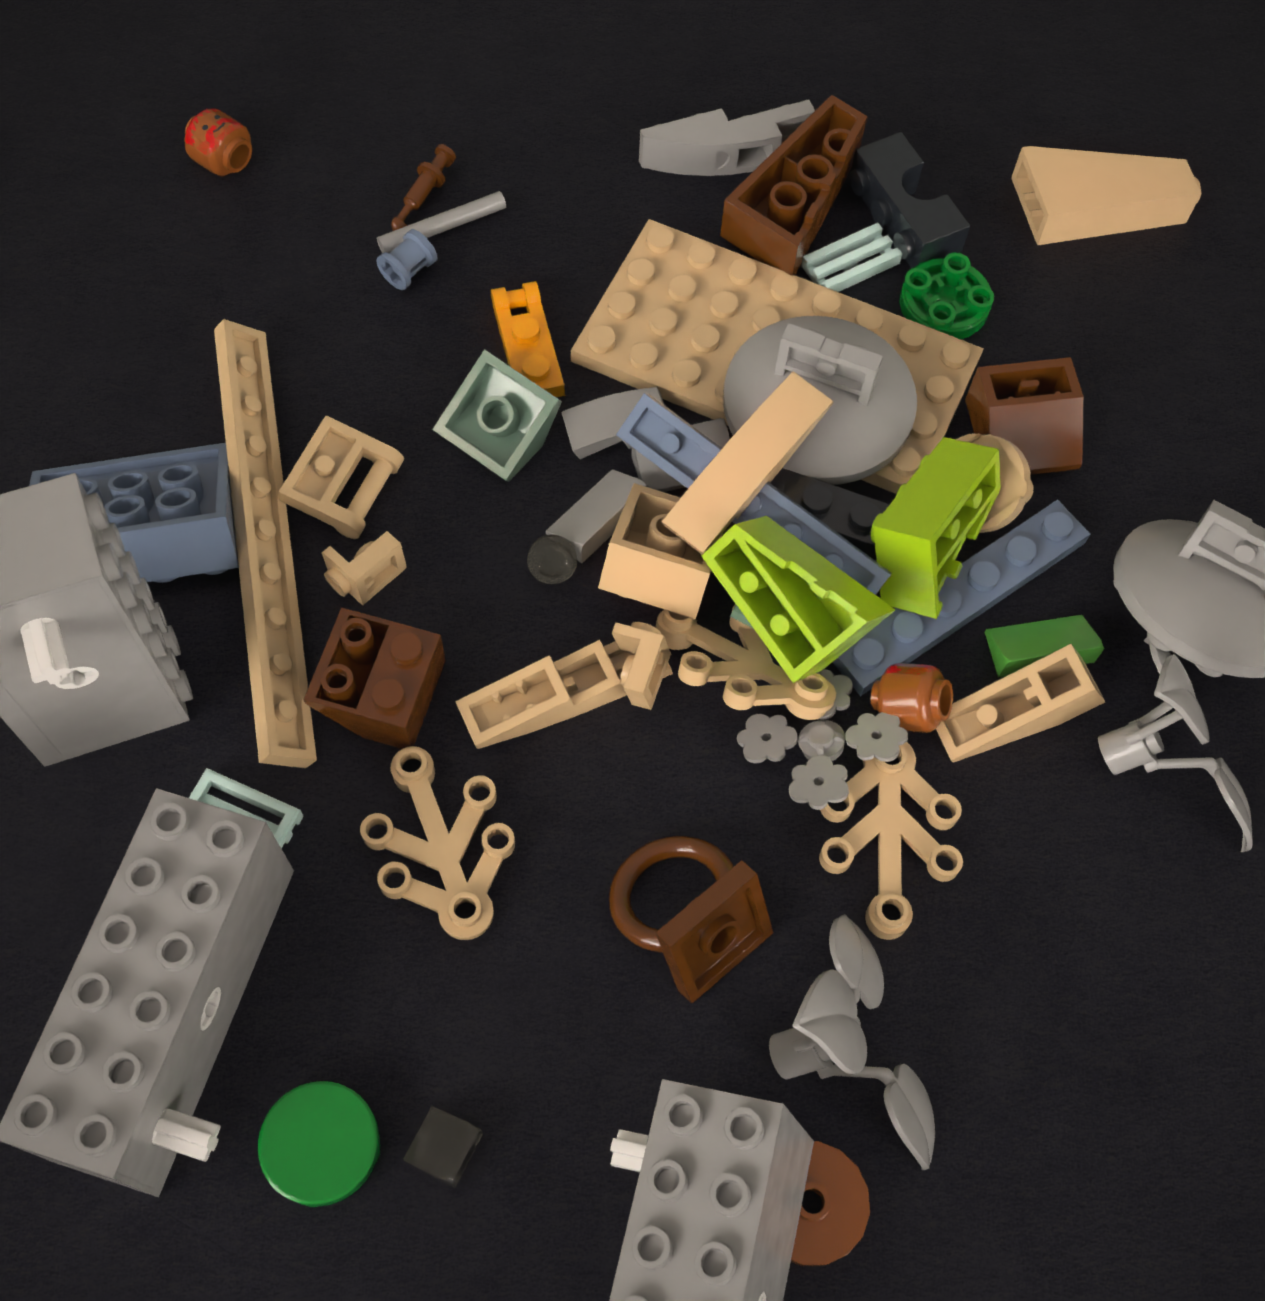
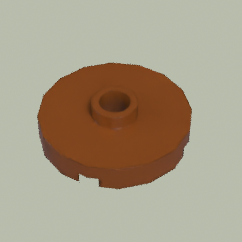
[791,1141,870,1266]

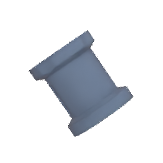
[376,229,438,290]

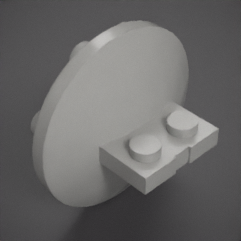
[723,316,917,485]
[1113,500,1265,678]

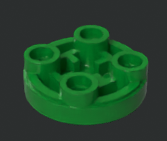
[900,252,994,339]
[258,1081,380,1207]

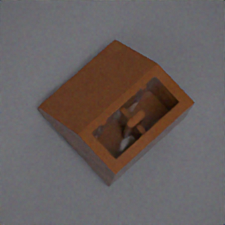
[965,357,1084,475]
[303,607,446,749]

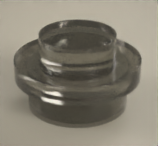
[527,535,577,584]

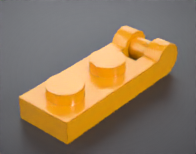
[491,281,565,397]

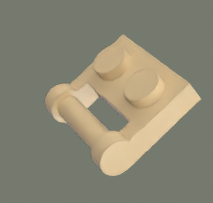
[279,416,404,539]

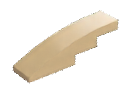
[662,371,833,555]
[455,640,673,749]

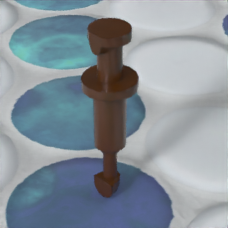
[391,144,456,231]

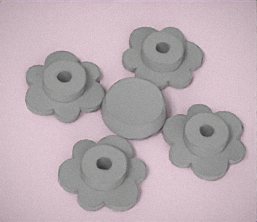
[737,669,908,810]

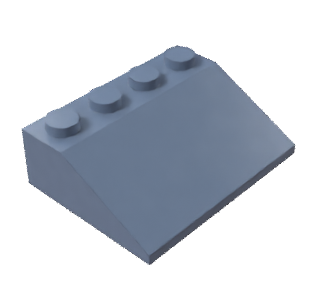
[29,443,239,583]

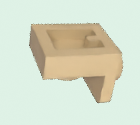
[322,531,407,605]
[612,622,671,710]

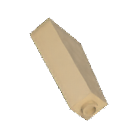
[1011,146,1202,245]

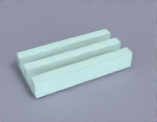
[801,223,902,292]
[189,768,303,849]

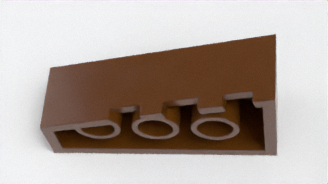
[720,95,867,276]

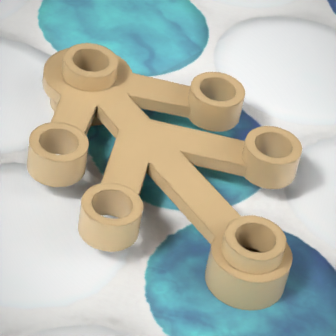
[655,604,836,720]
[819,742,963,940]
[360,746,515,940]

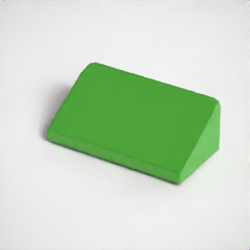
[985,615,1104,678]

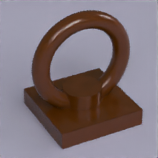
[609,836,774,1004]

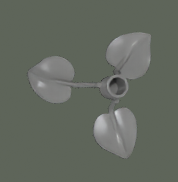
[1098,638,1253,852]
[769,914,935,1170]

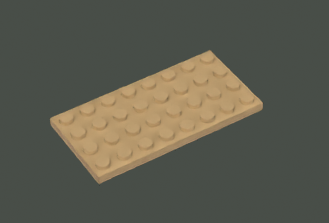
[571,219,984,494]

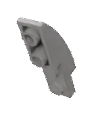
[639,100,815,176]

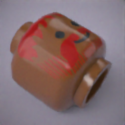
[184,108,252,176]
[871,663,953,733]

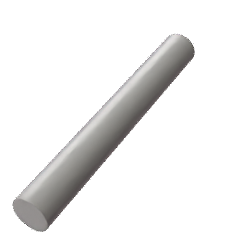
[377,191,506,253]

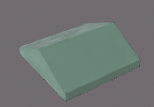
[432,349,562,482]

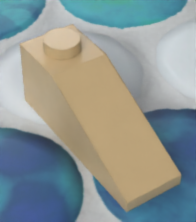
[936,644,1105,762]

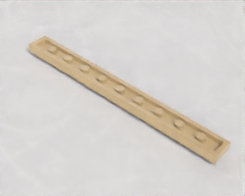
[214,319,317,768]

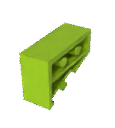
[871,437,1001,619]
[701,516,895,683]

